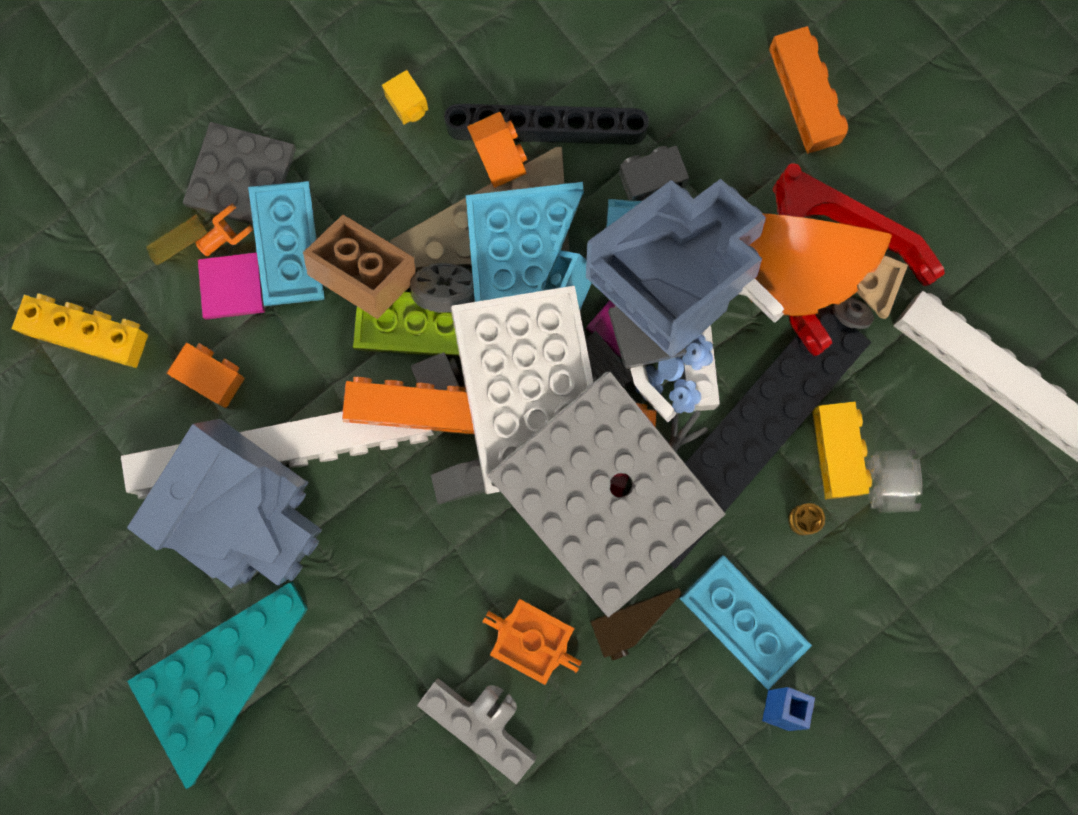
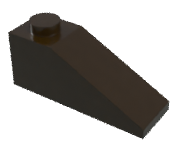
[590,588,681,661]

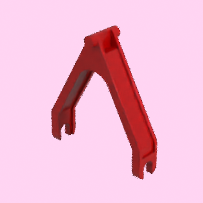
[773,163,945,356]

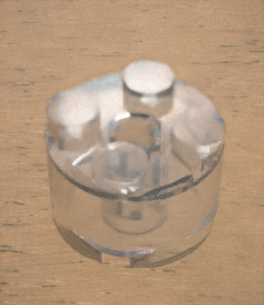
[867,449,922,513]

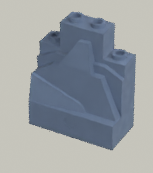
[586,179,766,358]
[127,419,322,588]

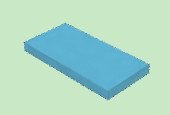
[248,181,325,306]
[679,555,812,690]

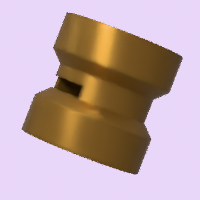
[788,503,825,536]

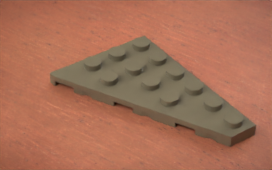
[390,147,569,271]

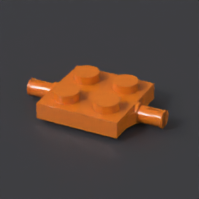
[483,599,582,685]

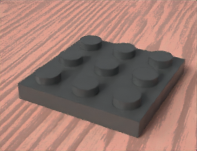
[183,122,296,225]

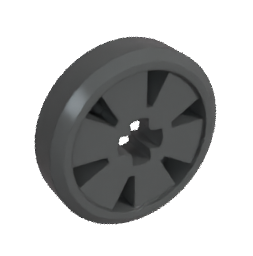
[410,263,475,313]

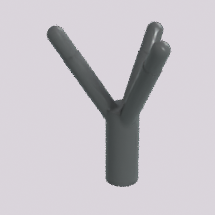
[668,410,708,452]

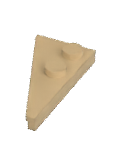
[857,255,908,319]

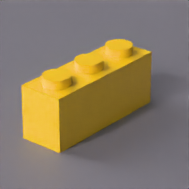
[812,402,872,500]

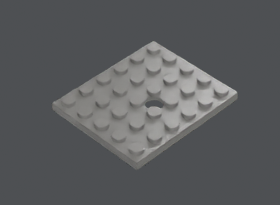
[487,371,725,618]

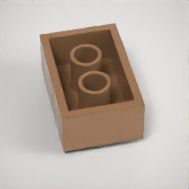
[303,215,415,319]

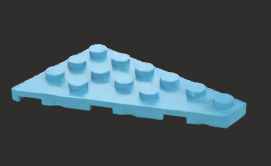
[466,182,584,302]

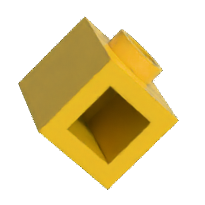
[382,70,428,125]

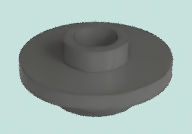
[832,298,874,329]

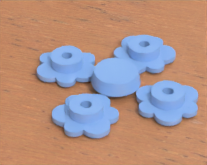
[635,334,713,413]

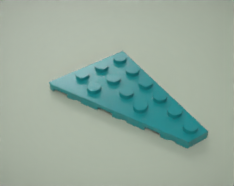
[127,582,308,789]

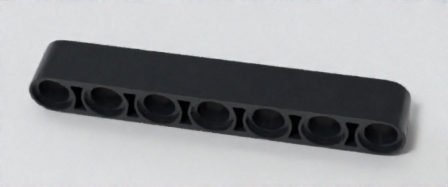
[444,104,649,145]

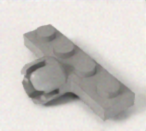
[417,678,537,785]

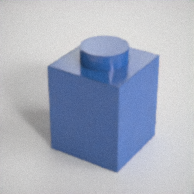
[762,687,815,731]

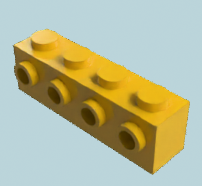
[11,293,148,369]

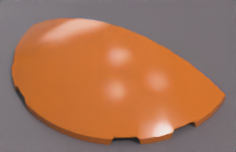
[749,213,892,316]

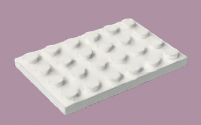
[451,286,594,494]

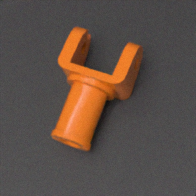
[195,203,254,257]

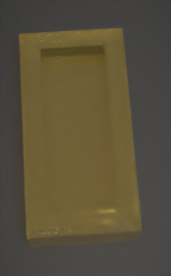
[146,215,207,265]

